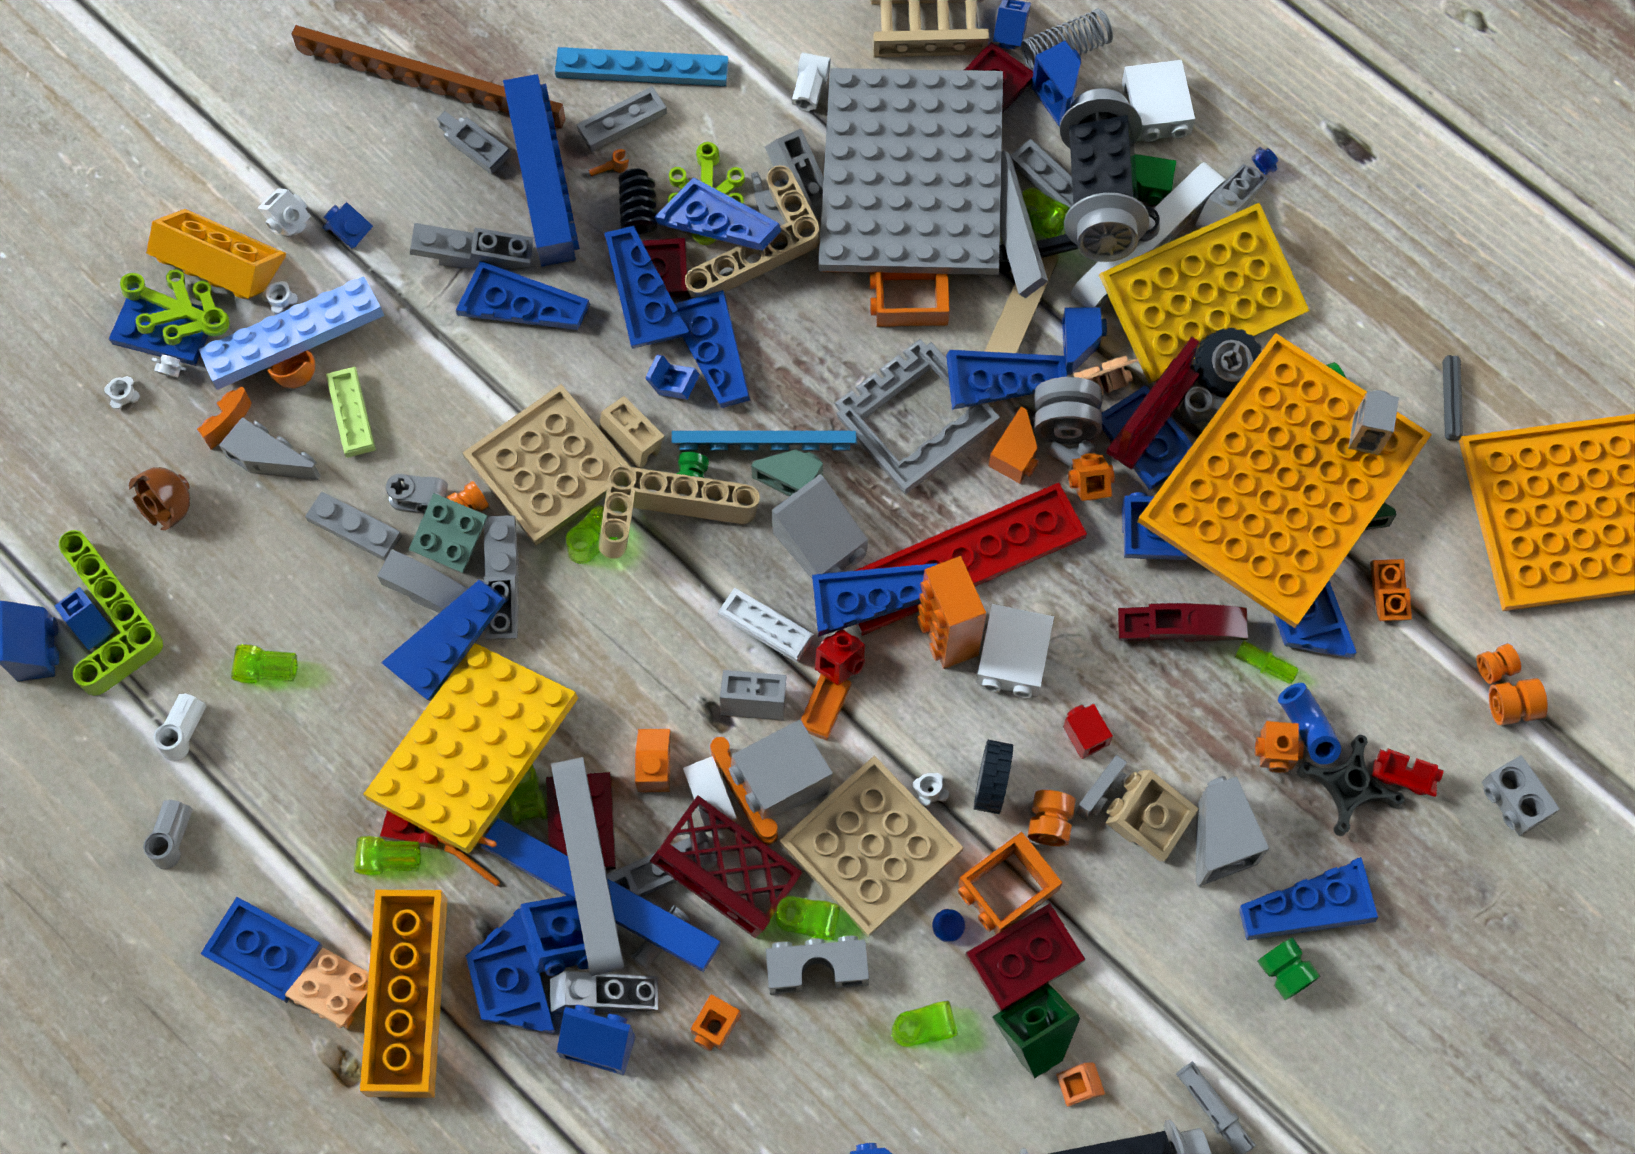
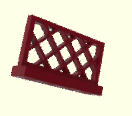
[1106,337,1200,470]
[650,795,803,938]

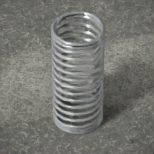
[1021,8,1113,71]

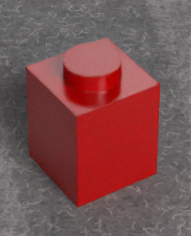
[1063,704,1113,759]

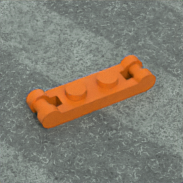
[710,737,778,845]

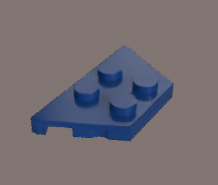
[1273,581,1357,658]
[465,909,555,1033]

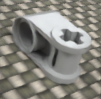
[386,474,448,514]

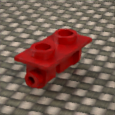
[1373,748,1444,797]

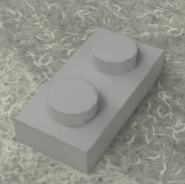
[1076,755,1127,820]

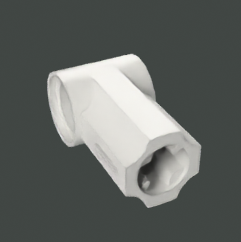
[792,52,831,112]
[153,693,206,761]

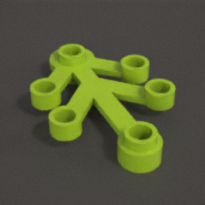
[668,142,745,245]
[120,269,230,345]

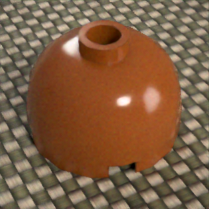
[129,467,190,530]

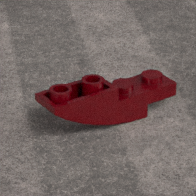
[1118,603,1248,642]

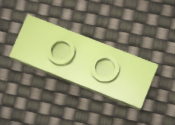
[326,367,376,458]

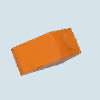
[988,406,1039,484]
[635,729,671,792]

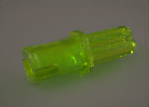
[1235,640,1299,684]

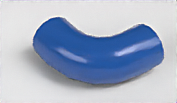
[1278,683,1341,764]

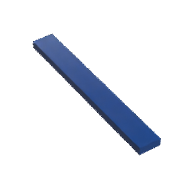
[480,818,721,973]

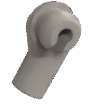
[1048,440,1095,466]

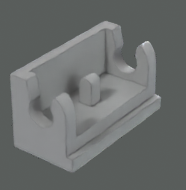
[720,670,787,720]

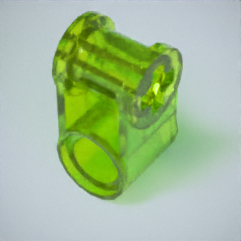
[1022,188,1070,239]
[566,505,617,564]
[510,764,547,825]
[776,896,841,941]
[891,1001,958,1047]

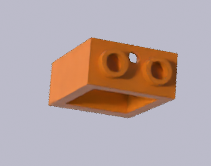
[869,272,949,327]
[958,831,1063,934]

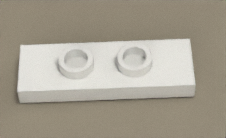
[718,588,814,663]

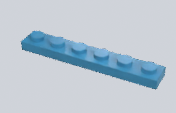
[555,47,729,87]
[672,431,857,451]

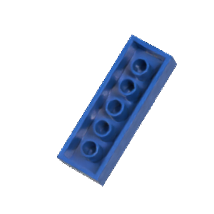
[503,74,580,267]

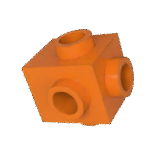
[1068,453,1115,501]
[1255,721,1304,773]

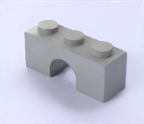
[766,936,869,995]

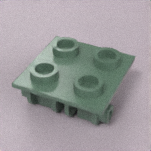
[409,493,488,573]

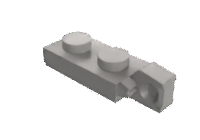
[437,111,511,175]

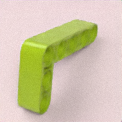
[58,530,163,696]

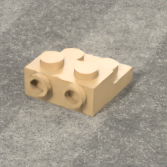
[1105,770,1199,861]

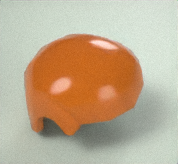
[267,350,316,389]

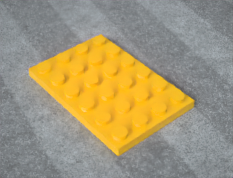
[1099,202,1310,384]
[363,643,578,854]

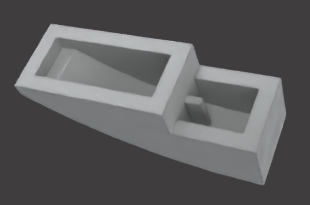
[377,549,468,613]

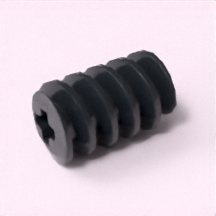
[618,168,657,234]

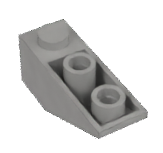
[1195,164,1268,229]
[219,417,320,480]
[550,971,658,1013]

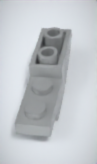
[410,223,534,269]
[484,515,519,640]

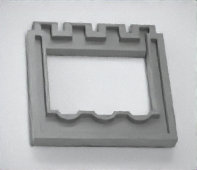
[834,339,1000,495]

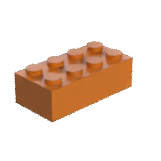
[917,556,986,669]

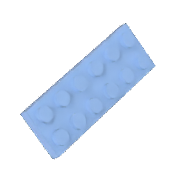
[198,276,384,390]

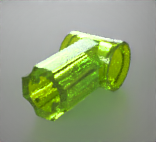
[231,644,298,684]
[354,836,421,875]

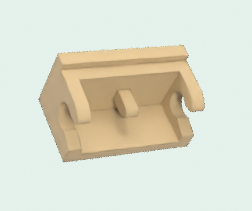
[599,396,665,468]

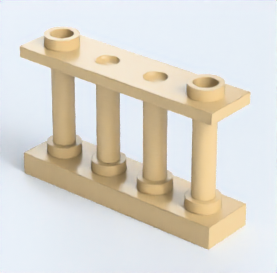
[871,0,989,57]

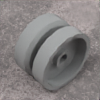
[1035,377,1102,444]

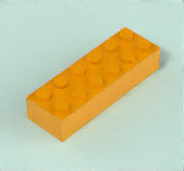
[360,889,448,1098]

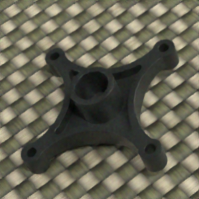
[1297,735,1405,836]

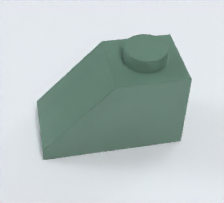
[751,449,823,497]

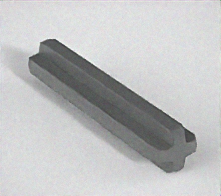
[1442,355,1463,441]

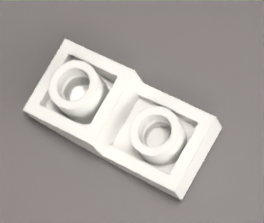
[683,756,737,826]

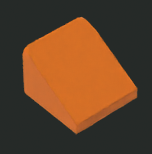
[1056,1062,1105,1107]

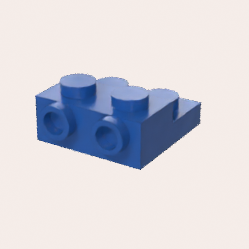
[1122,492,1188,560]
[519,896,589,976]

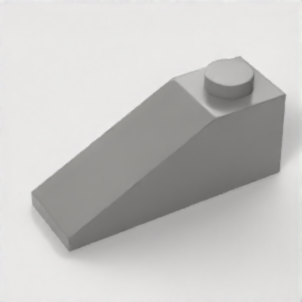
[765,129,824,219]

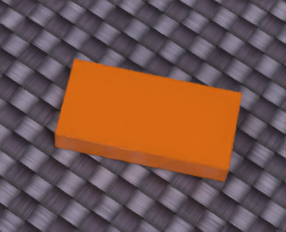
[801,674,852,741]

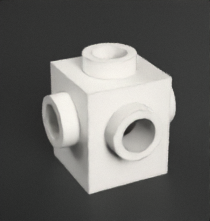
[257,189,311,236]

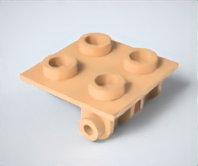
[1073,355,1139,395]
[285,948,369,1028]

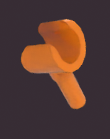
[588,149,629,177]

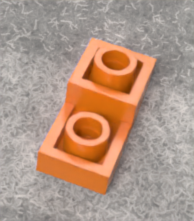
[197,386,252,450]
[1370,559,1412,621]

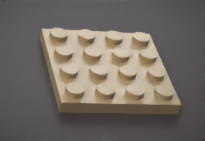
[463,384,630,546]
[779,755,964,937]

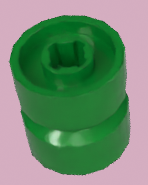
[1257,937,1321,1001]

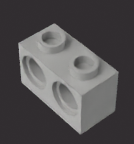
[1348,390,1399,455]
[1481,755,1560,836]

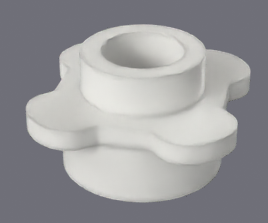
[262,281,298,314]
[151,355,186,378]
[104,376,140,410]
[913,773,949,807]

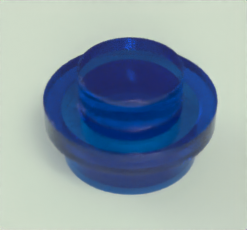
[1251,147,1278,175]
[932,909,965,942]

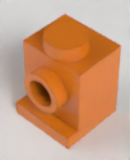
[690,994,741,1051]

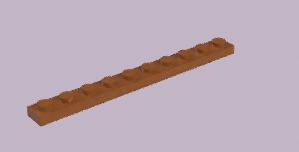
[291,25,566,129]

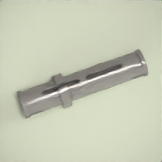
[1176,1061,1256,1154]

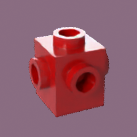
[815,629,865,686]

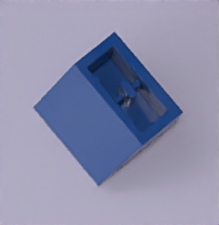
[557,1005,636,1076]

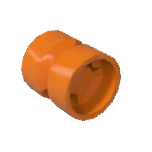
[1489,678,1548,726]
[1027,790,1076,847]

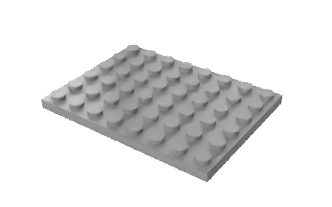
[819,68,1003,275]

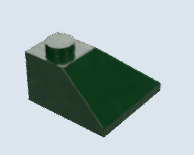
[992,983,1080,1079]

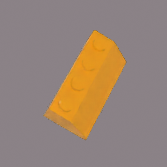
[146,209,286,299]

